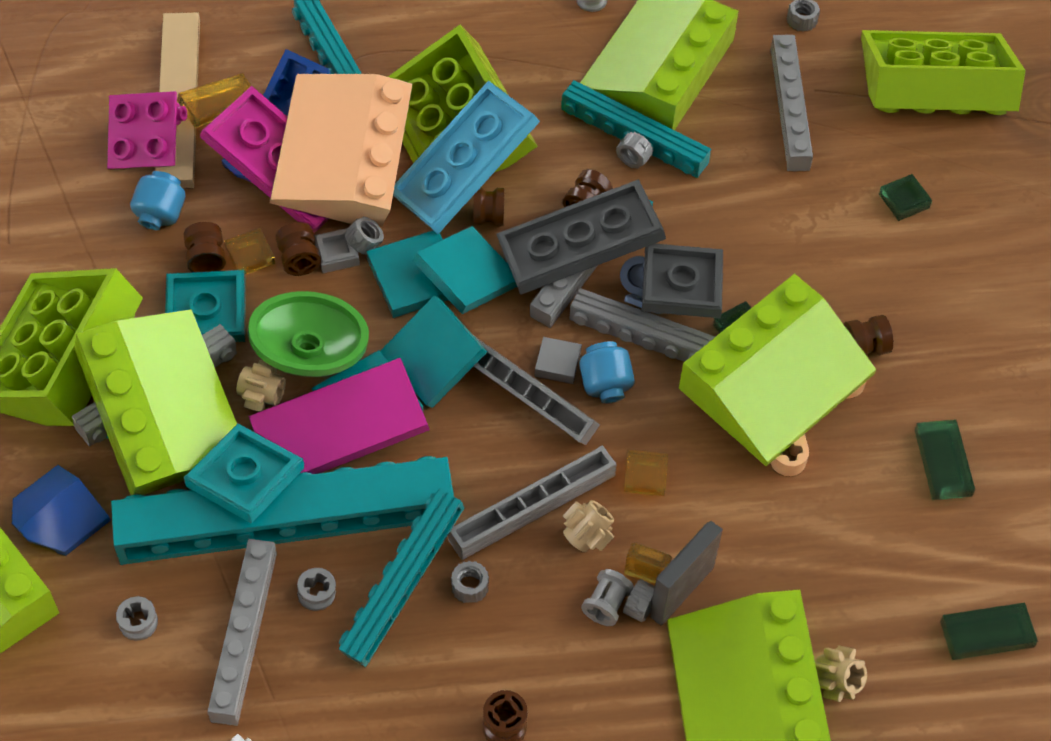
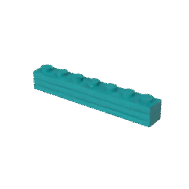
[292,0,362,74]
[561,80,711,178]
[339,489,465,667]

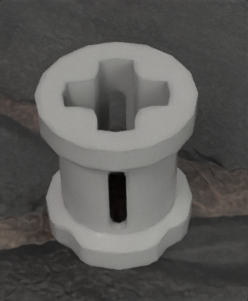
[581,569,634,626]

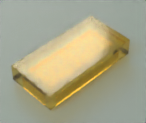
[177,73,251,128]

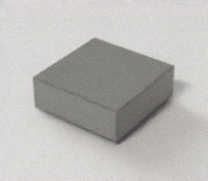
[314,228,360,273]
[535,337,582,384]

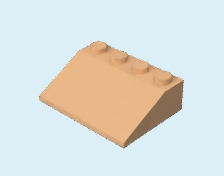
[269,74,412,228]

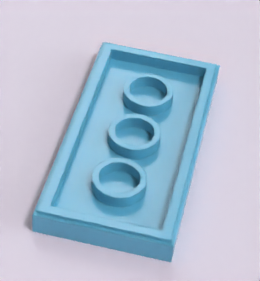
[393,80,540,234]

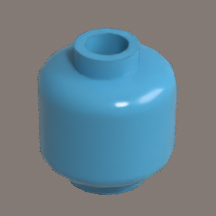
[130,171,186,230]
[579,341,635,403]

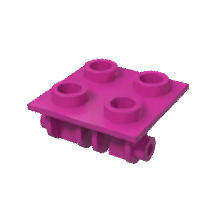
[107,91,187,169]

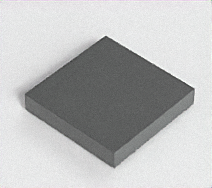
[641,243,723,318]
[650,521,723,626]

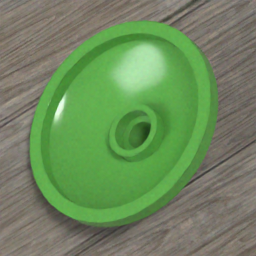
[248,291,369,377]

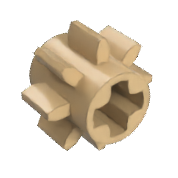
[236,360,286,412]
[563,500,615,552]
[815,646,867,702]

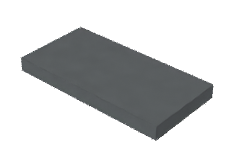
[496,179,666,295]

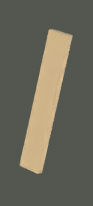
[155,12,200,188]

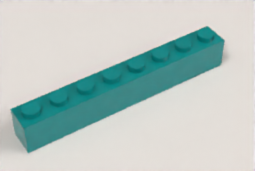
[111,456,454,565]

